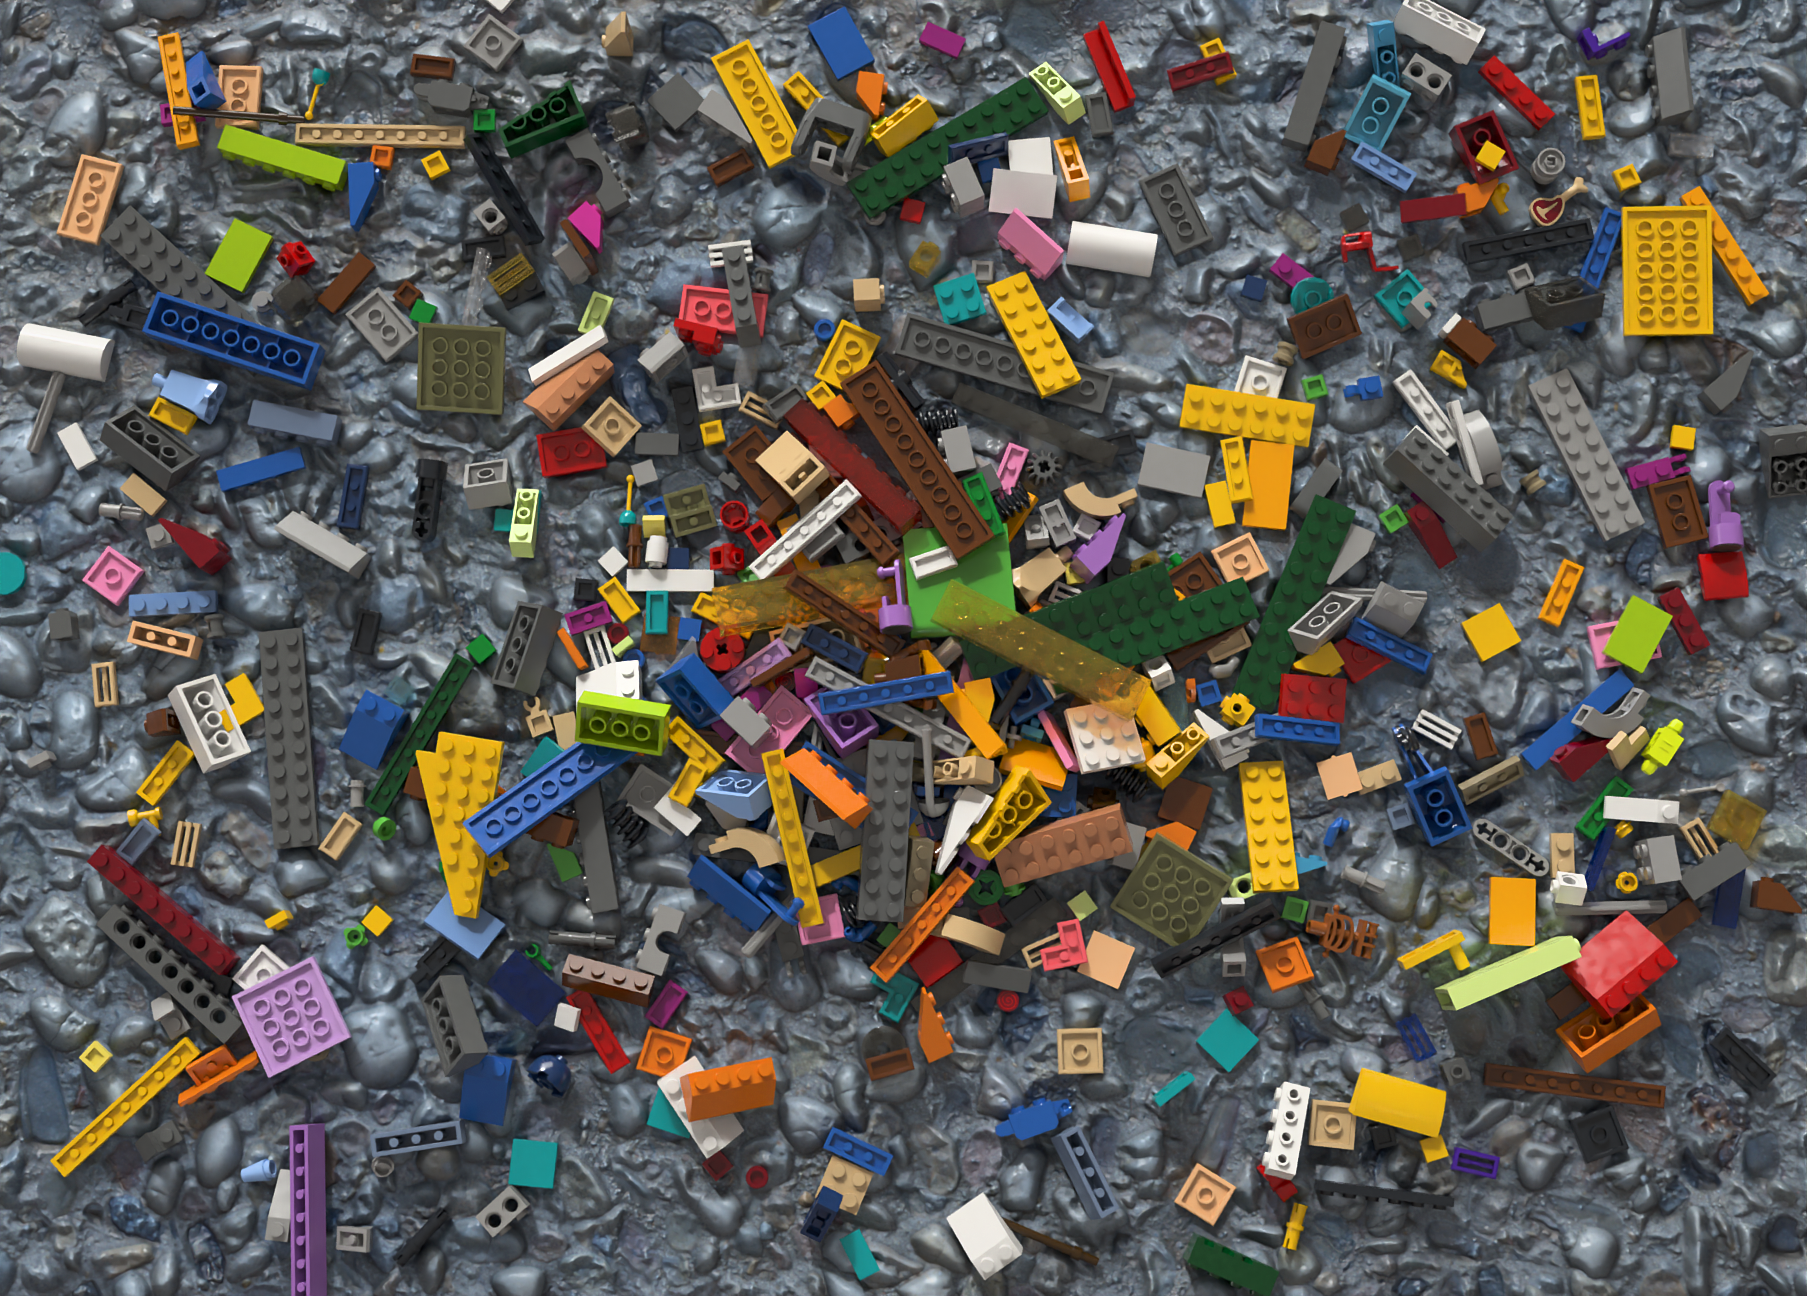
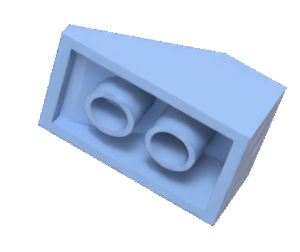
[695,769,772,821]

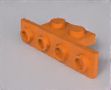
[178,1044,259,1107]

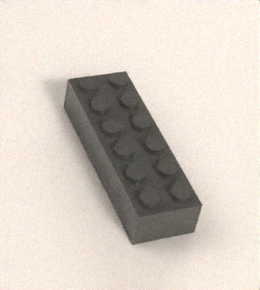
[1383,428,1513,553]

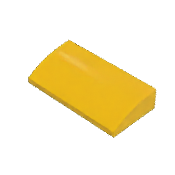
[1348,1067,1446,1138]

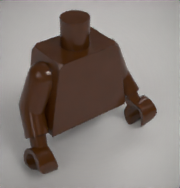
[874,639,937,710]

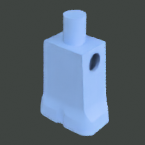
[152,369,227,424]

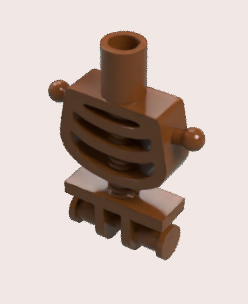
[1306,905,1380,959]

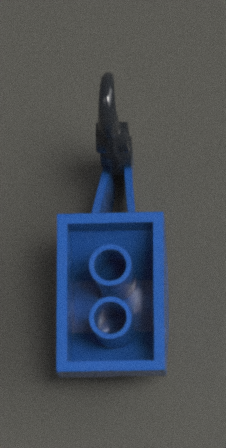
[1391,724,1473,847]

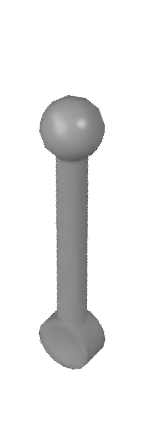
[1679,783,1725,797]

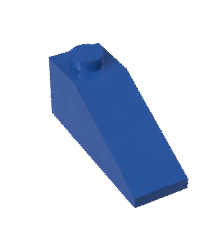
[348,162,382,232]

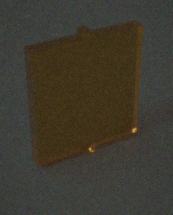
[640,613,680,655]

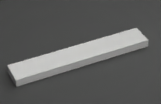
[749,479,862,584]

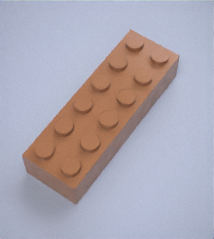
[994,803,1133,888]

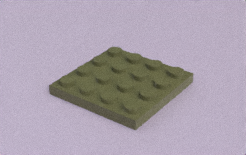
[416,322,506,415]
[1110,832,1233,947]

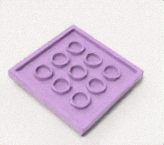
[232,956,352,1078]

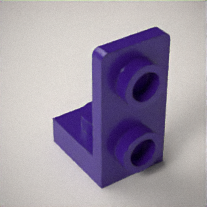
[1576,28,1631,61]

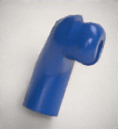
[749,809,769,830]
[831,875,859,894]

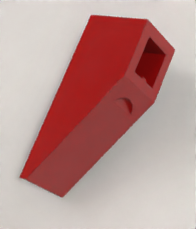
[744,519,795,588]

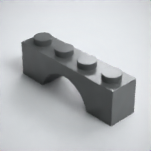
[565,128,631,219]

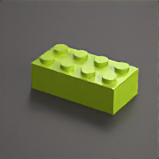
[575,690,671,756]

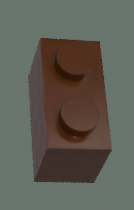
[1443,317,1497,369]

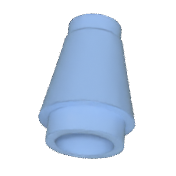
[241,1159,277,1182]

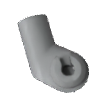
[1208,655,1241,679]

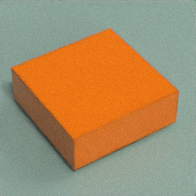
[370,145,395,170]

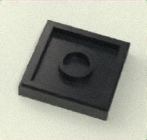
[1569,1105,1629,1164]

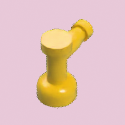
[127,806,163,836]

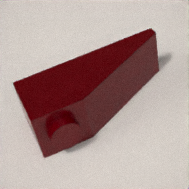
[1404,501,1458,569]
[1549,736,1613,783]

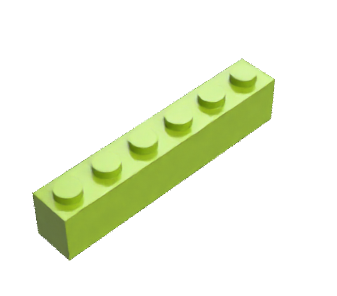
[217,124,348,191]

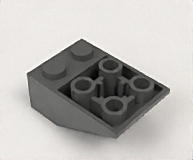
[1759,424,1807,499]

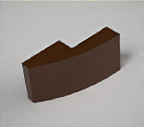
[755,487,797,528]

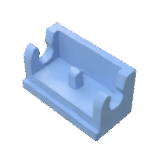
[1047,297,1094,344]

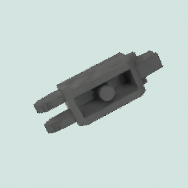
[413,79,490,118]

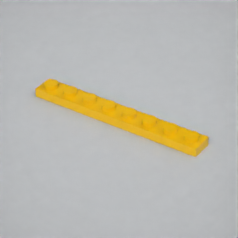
[761,748,824,928]
[50,1037,202,1177]

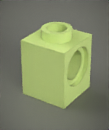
[1227,872,1258,899]

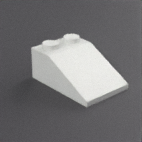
[576,660,643,713]
[946,1192,1023,1280]

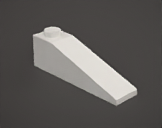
[935,785,994,875]

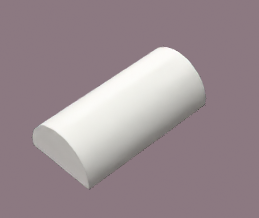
[1065,221,1157,277]
[17,323,115,382]

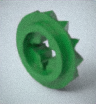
[968,870,1004,905]

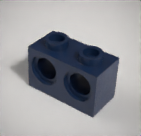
[800,1185,844,1243]

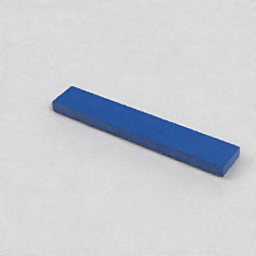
[1561,207,1621,333]
[1520,669,1635,771]
[818,671,954,715]

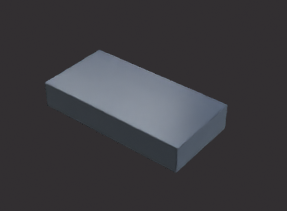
[116,818,161,866]

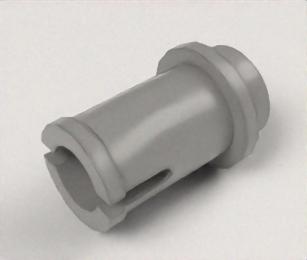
[348,780,366,807]

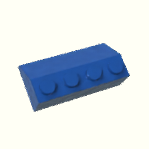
[687,855,774,933]

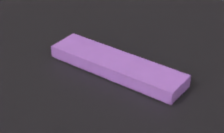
[718,637,792,697]

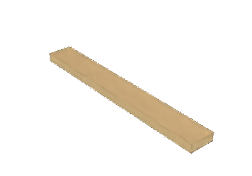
[295,123,466,149]

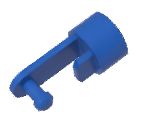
[742,863,805,926]

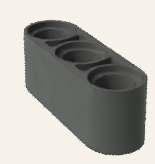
[1289,458,1343,520]

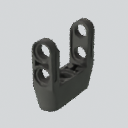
[791,98,872,174]

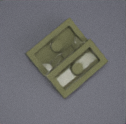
[662,484,717,538]

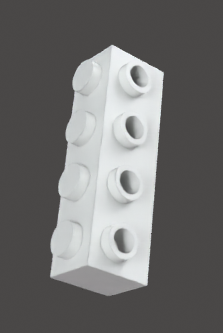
[1262,1082,1310,1180]

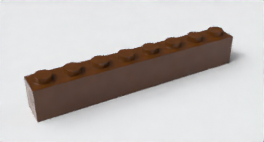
[403,766,580,849]

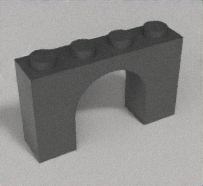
[722,245,762,348]

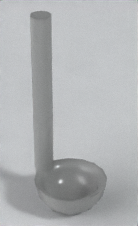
[917,729,950,818]

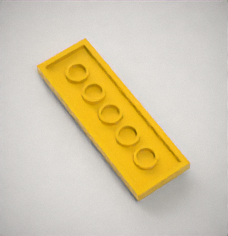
[711,39,807,169]
[986,271,1081,399]
[1179,384,1315,448]
[1238,761,1299,893]

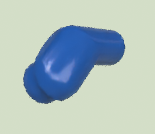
[1323,817,1350,847]
[844,920,877,942]

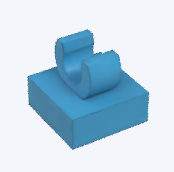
[1019,717,1044,743]

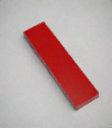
[566,990,631,1074]

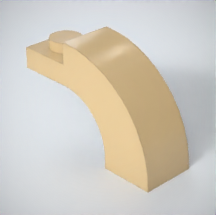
[1063,482,1138,520]
[709,827,785,868]
[930,914,1006,956]

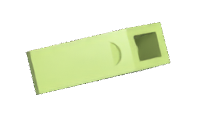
[1029,62,1086,125]
[509,489,539,558]

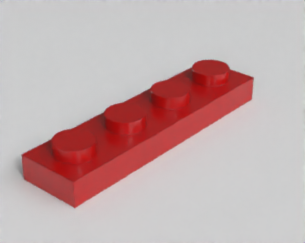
[1478,55,1555,131]

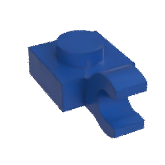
[1343,375,1383,401]

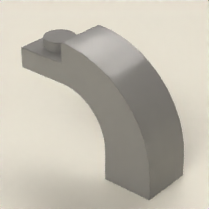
[809,140,871,186]
[1464,410,1503,490]
[1571,687,1650,738]
[1218,897,1246,977]

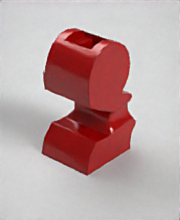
[1256,1164,1298,1203]

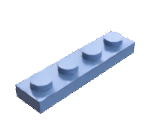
[129,590,218,618]

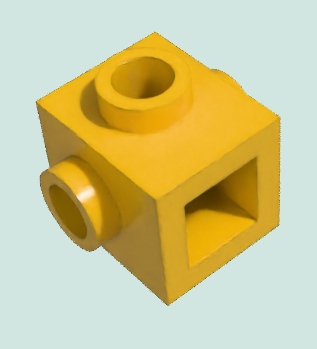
[1219,693,1256,728]

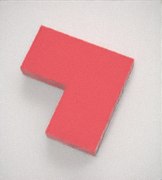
[1040,918,1088,972]

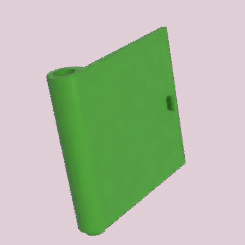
[902,523,1020,639]

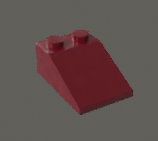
[1448,110,1519,185]
[158,518,232,576]

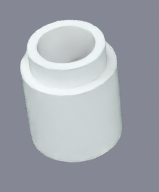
[645,535,669,568]

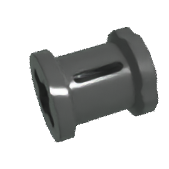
[752,267,774,294]
[204,614,227,640]

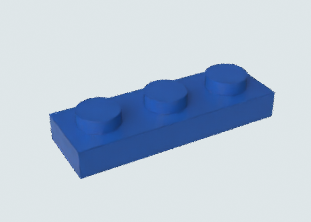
[823,1127,894,1176]

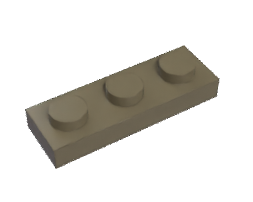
[1458,755,1524,805]

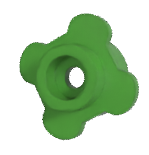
[1003,883,1026,897]
[344,924,368,949]

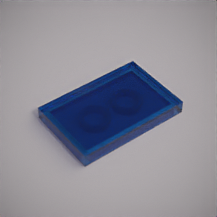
[486,949,567,1027]

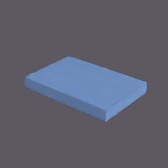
[424,890,505,961]

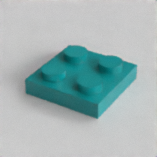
[933,272,987,326]

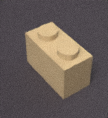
[853,278,885,312]

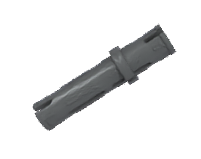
[548,930,617,950]

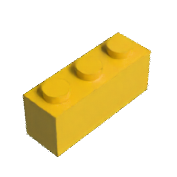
[869,94,939,158]
[1122,677,1182,747]

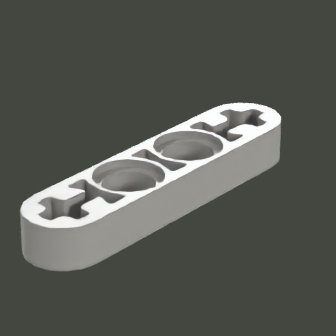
[1471,819,1549,877]

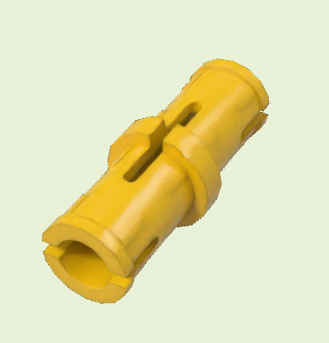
[1282,1202,1308,1251]

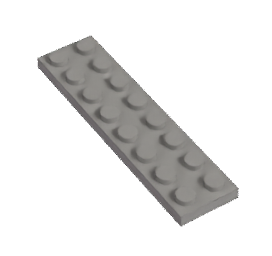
[1526,368,1645,542]

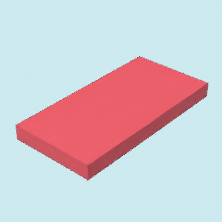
[679,284,769,338]

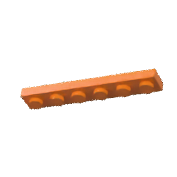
[870,866,975,983]

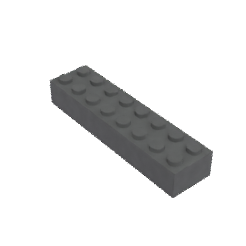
[856,739,914,922]

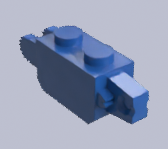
[995,1097,1073,1140]

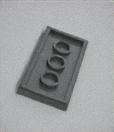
[1138,163,1214,258]

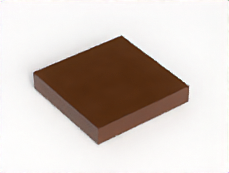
[1157,777,1213,830]

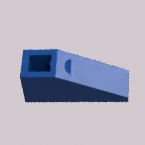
[186,51,227,109]

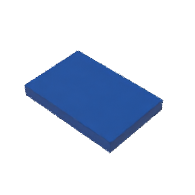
[808,6,875,81]

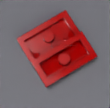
[1696,551,1749,601]
[908,935,964,988]

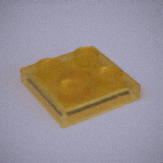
[1706,789,1767,850]

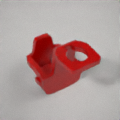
[1340,231,1399,272]

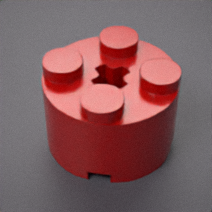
[700,627,746,674]

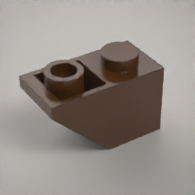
[1304,130,1347,176]

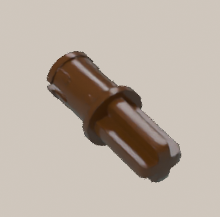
[626,524,644,568]

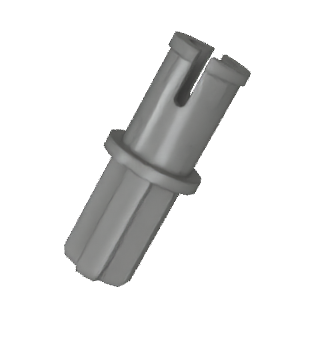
[99,503,144,521]
[1340,865,1386,894]

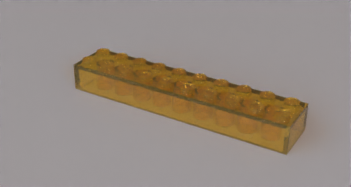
[712,553,908,637]
[930,579,1152,722]

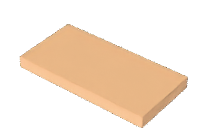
[56,154,124,246]

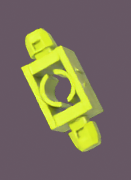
[1641,719,1684,775]

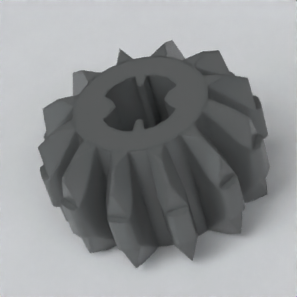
[1025,450,1062,487]

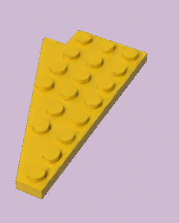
[416,732,505,919]

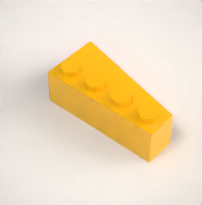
[965,765,1052,861]

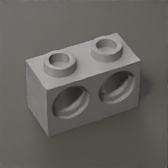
[1399,53,1452,103]
[476,1185,531,1237]

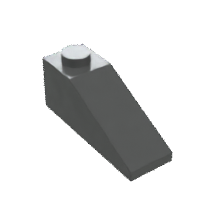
[1697,350,1754,415]

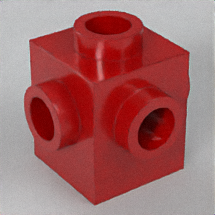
[276,241,315,278]
[710,543,744,576]

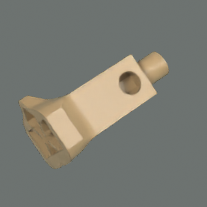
[1011,546,1074,610]

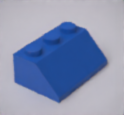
[655,653,734,729]

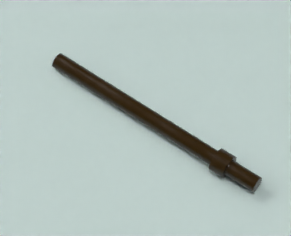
[173,106,305,126]
[1002,1217,1099,1266]

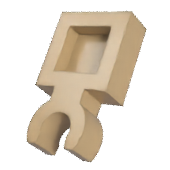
[523,696,554,738]

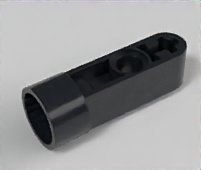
[412,459,448,543]

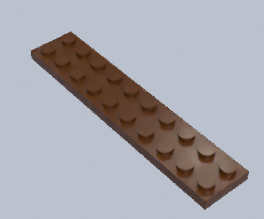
[840,360,995,561]

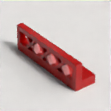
[1083,21,1136,113]

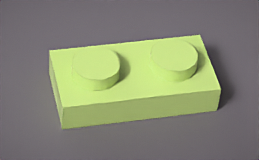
[578,291,615,334]

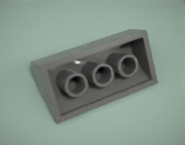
[1645,27,1694,126]
[100,405,200,491]
[491,601,563,696]
[421,975,488,1077]

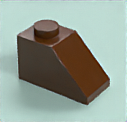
[144,708,181,737]
[1750,877,1802,914]

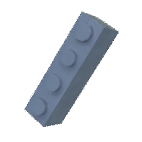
[248,400,342,447]
[370,1119,467,1157]
[1051,1126,1119,1220]

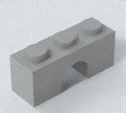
[635,904,687,976]

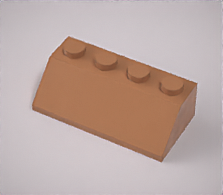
[523,349,614,431]

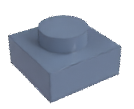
[1385,802,1415,831]

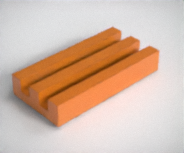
[557,627,589,671]

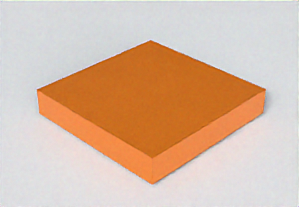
[1255,936,1314,994]
[636,1026,693,1077]

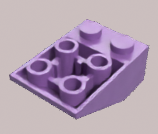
[1070,513,1126,585]

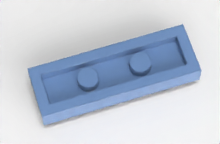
[1350,142,1417,193]

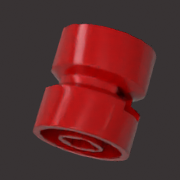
[720,500,750,534]

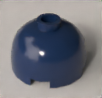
[526,1055,572,1098]

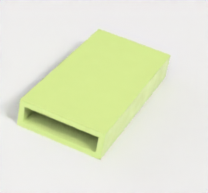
[1434,936,1582,1011]

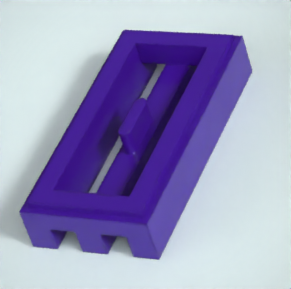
[1450,1146,1500,1180]

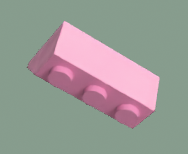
[998,208,1064,281]

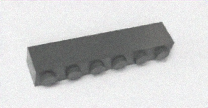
[1281,21,1347,152]
[571,780,621,914]

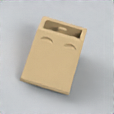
[755,431,830,505]

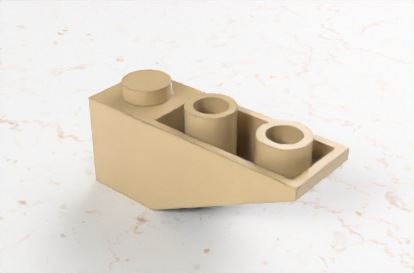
[932,756,994,785]

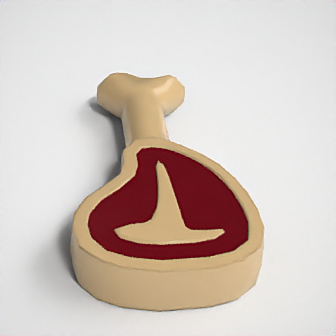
[1528,177,1588,227]

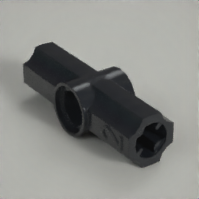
[872,351,925,413]

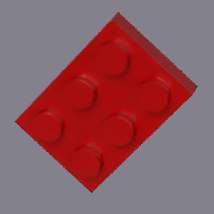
[536,427,608,478]
[1278,674,1347,723]

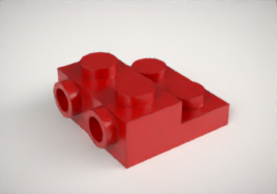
[673,318,724,357]

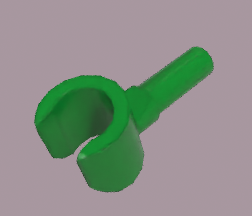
[1167,553,1183,572]
[525,944,553,971]

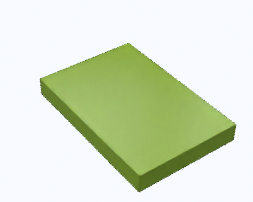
[205,218,274,294]
[1602,595,1673,674]

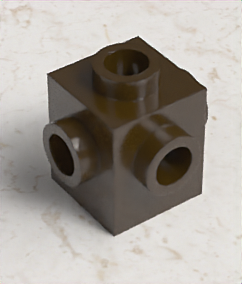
[1087,787,1119,811]

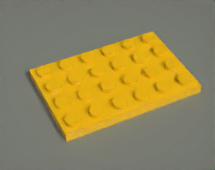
[1621,205,1713,336]

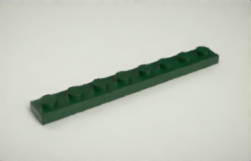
[364,653,476,816]

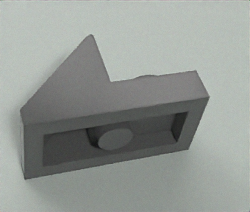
[134,1119,185,1162]

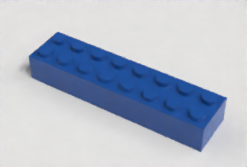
[142,291,326,391]

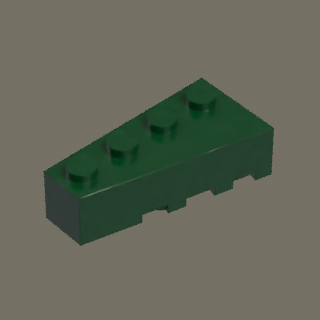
[498,80,589,159]
[1183,1232,1279,1296]

